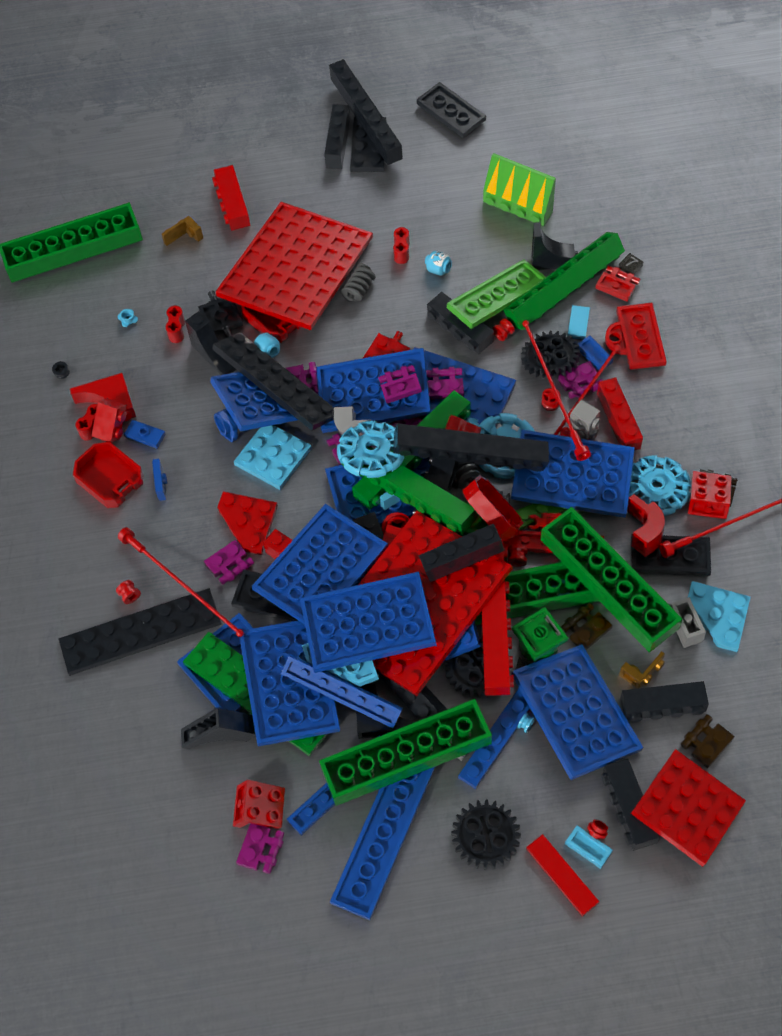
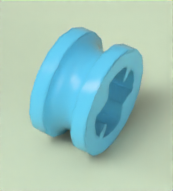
[517,712,536,733]

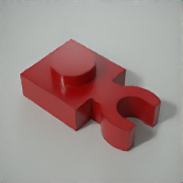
[528,513,561,532]

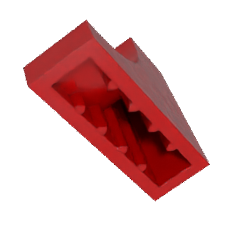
[70,373,136,421]

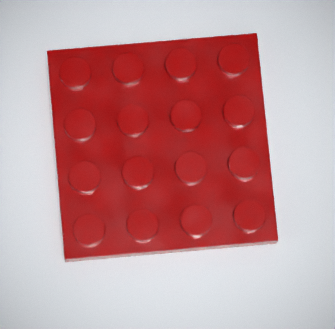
[631,749,746,867]

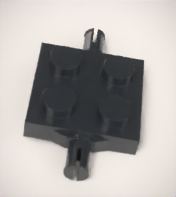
[198,290,244,338]

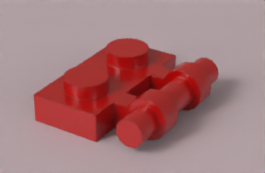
[595,265,641,302]

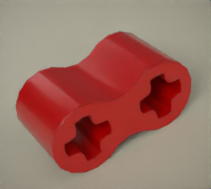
[393,227,410,264]
[165,305,185,343]
[75,404,97,441]
[445,415,481,433]

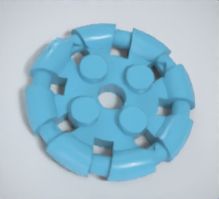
[478,413,535,479]
[337,421,405,478]
[629,455,692,516]

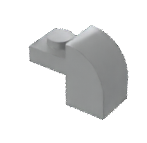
[334,406,371,436]

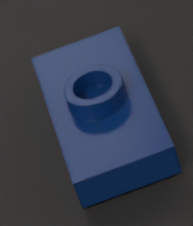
[578,336,613,371]
[124,420,166,449]
[152,459,168,501]

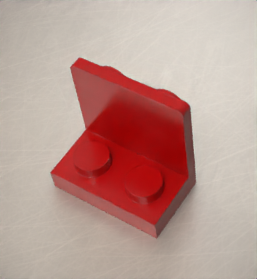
[688,471,731,519]
[233,779,285,829]

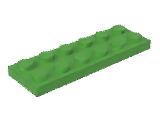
[447,259,546,329]

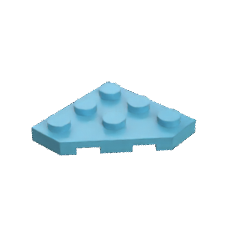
[687,581,751,652]
[302,643,379,686]

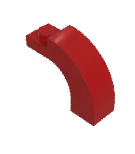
[627,494,665,557]

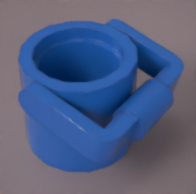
[214,409,239,442]

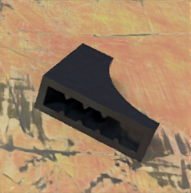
[531,222,578,270]
[185,311,237,375]
[356,683,419,739]
[181,708,256,749]

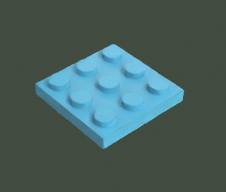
[234,425,312,490]

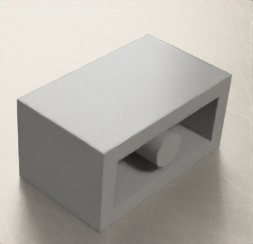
[670,597,706,648]

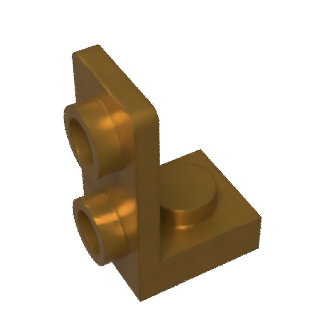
[161,216,203,246]
[619,651,665,689]

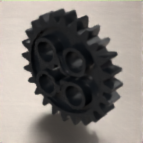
[521,331,580,379]
[445,635,510,699]
[451,799,521,870]

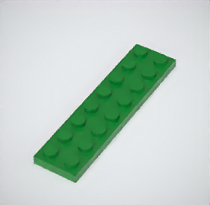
[183,632,328,757]

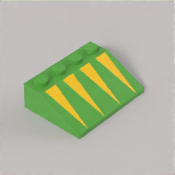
[483,153,556,226]

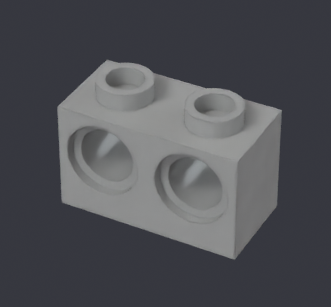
[570,400,601,440]

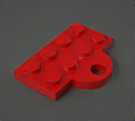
[605,303,667,370]

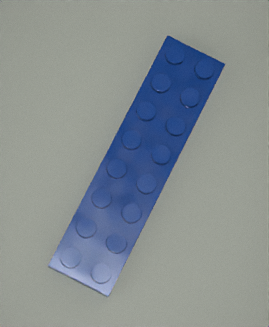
[330,766,436,920]

